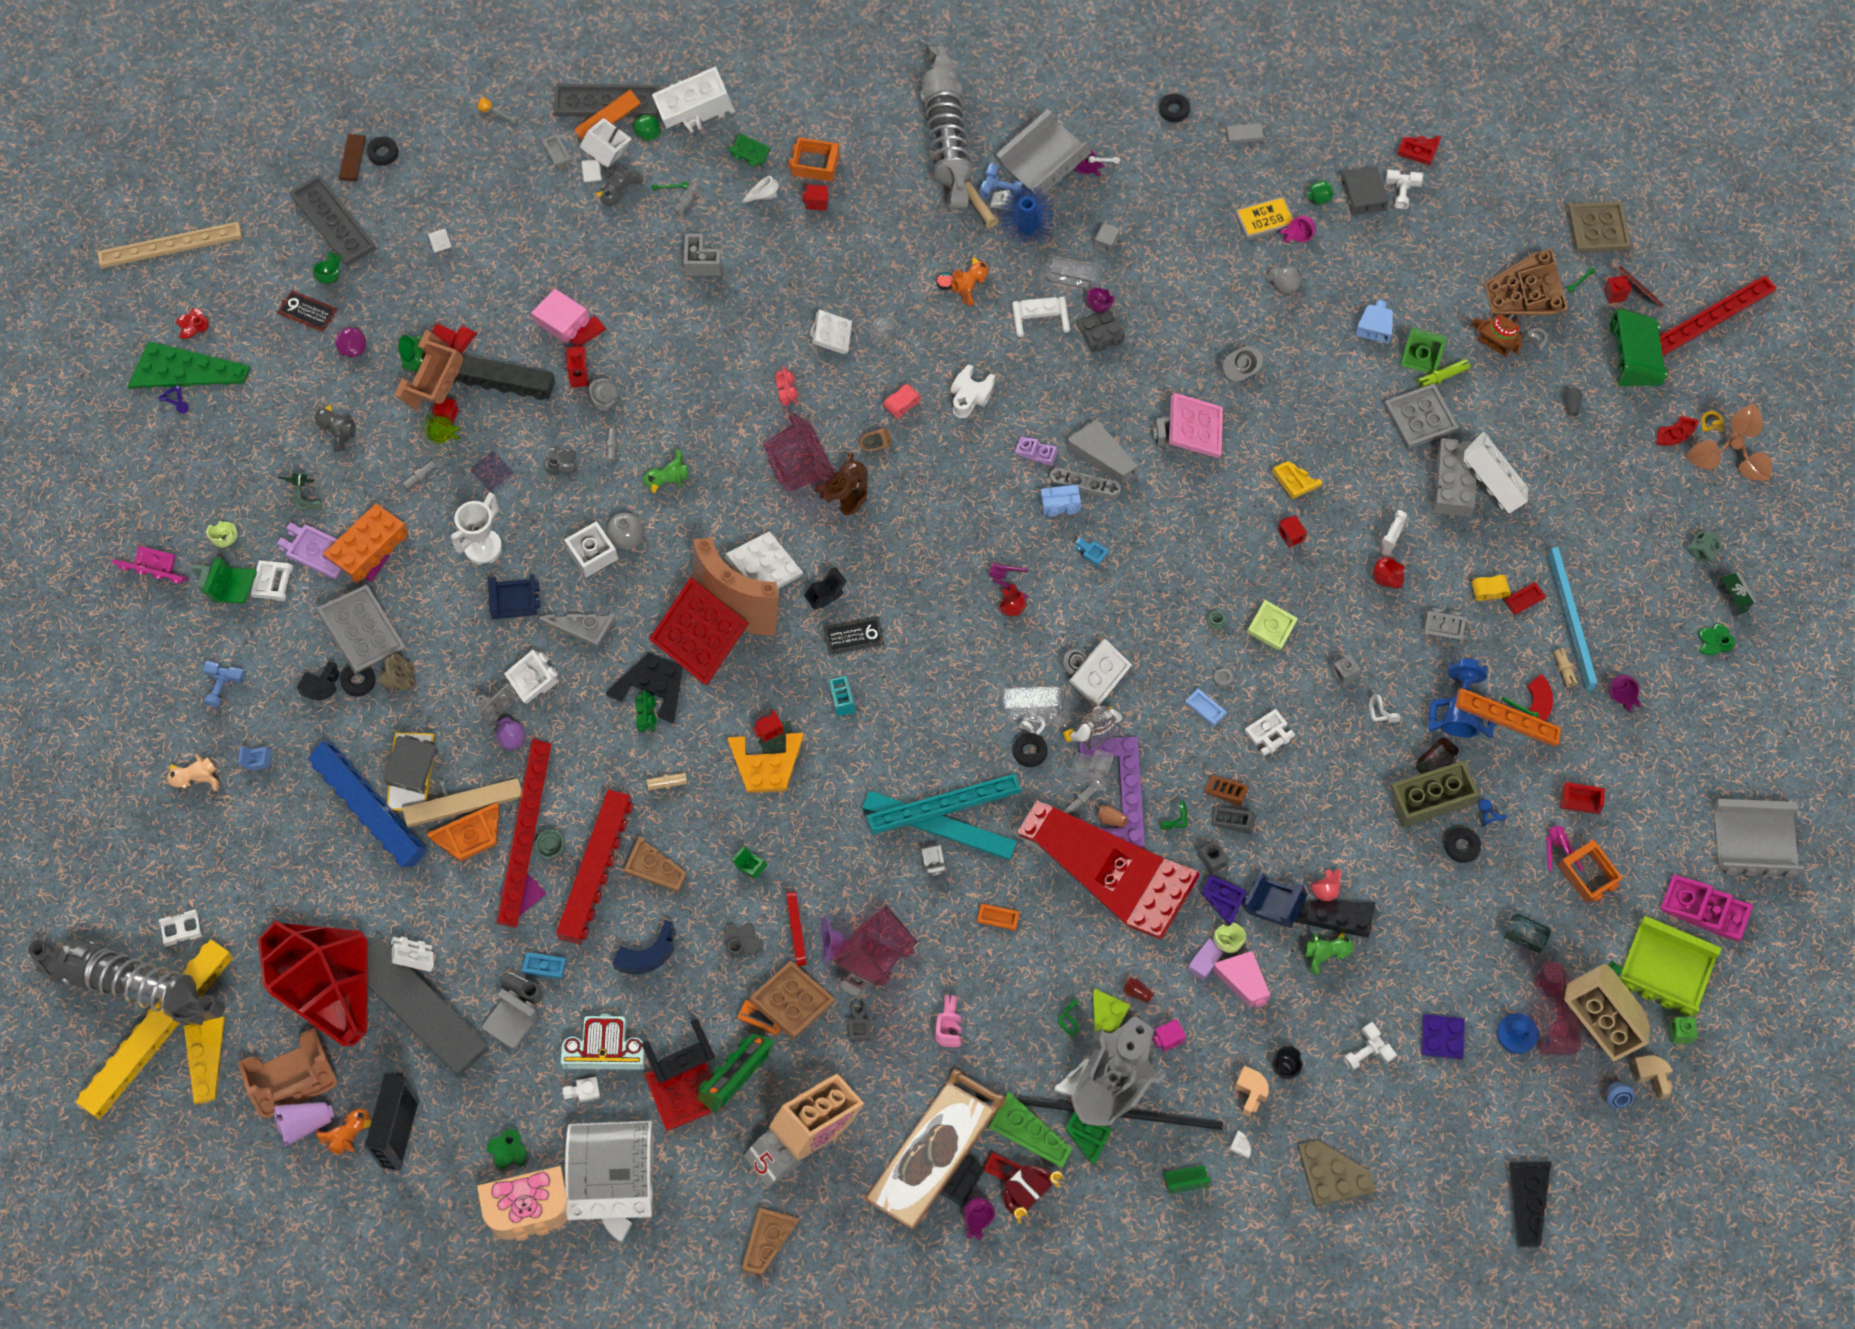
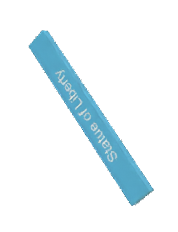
[1548,547,1597,691]

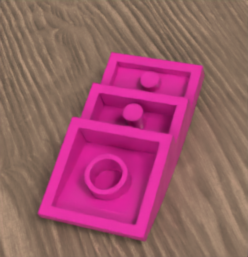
[1661,874,1753,943]

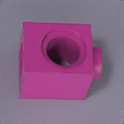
[1153,1019,1186,1052]

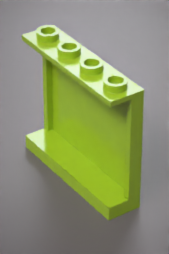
[1619,916,1722,1017]

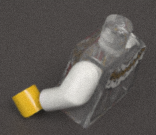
[1062,705,1122,750]

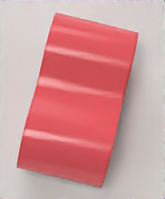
[883,384,921,419]

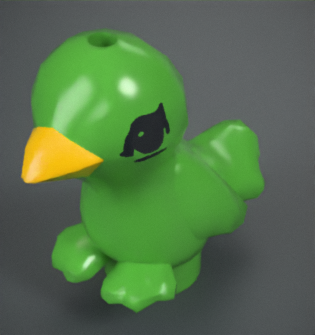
[643,449,688,494]
[1305,932,1354,976]

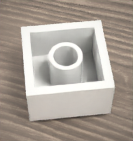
[564,521,618,578]

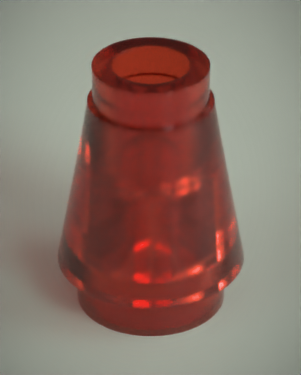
[1122,977,1154,1003]

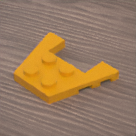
[728,733,804,793]

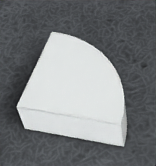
[1230,1130,1251,1159]

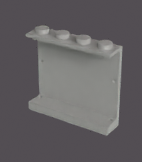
[996,109,1091,197]
[1713,799,1804,878]

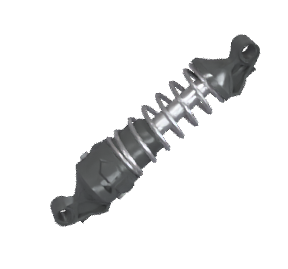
[28,939,225,1026]

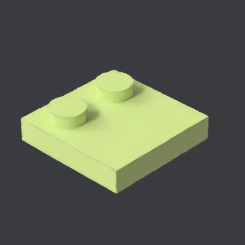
[1247,600,1298,650]

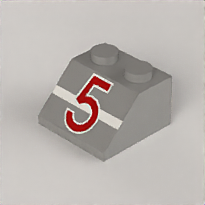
[744,1130,802,1189]

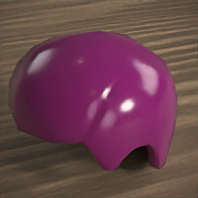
[1086,287,1115,312]

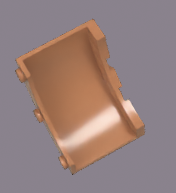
[692,538,778,636]

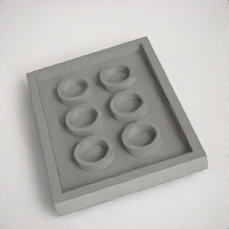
[316,585,406,674]

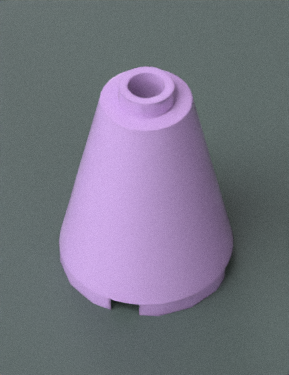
[273,1102,334,1147]

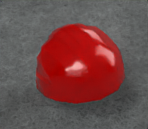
[999,583,1027,617]

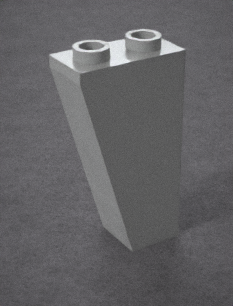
[1067,420,1138,484]

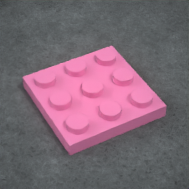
[1169,393,1223,458]

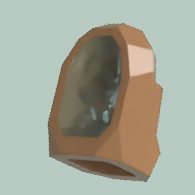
[859,427,892,452]

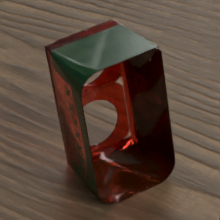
[1416,737,1459,774]

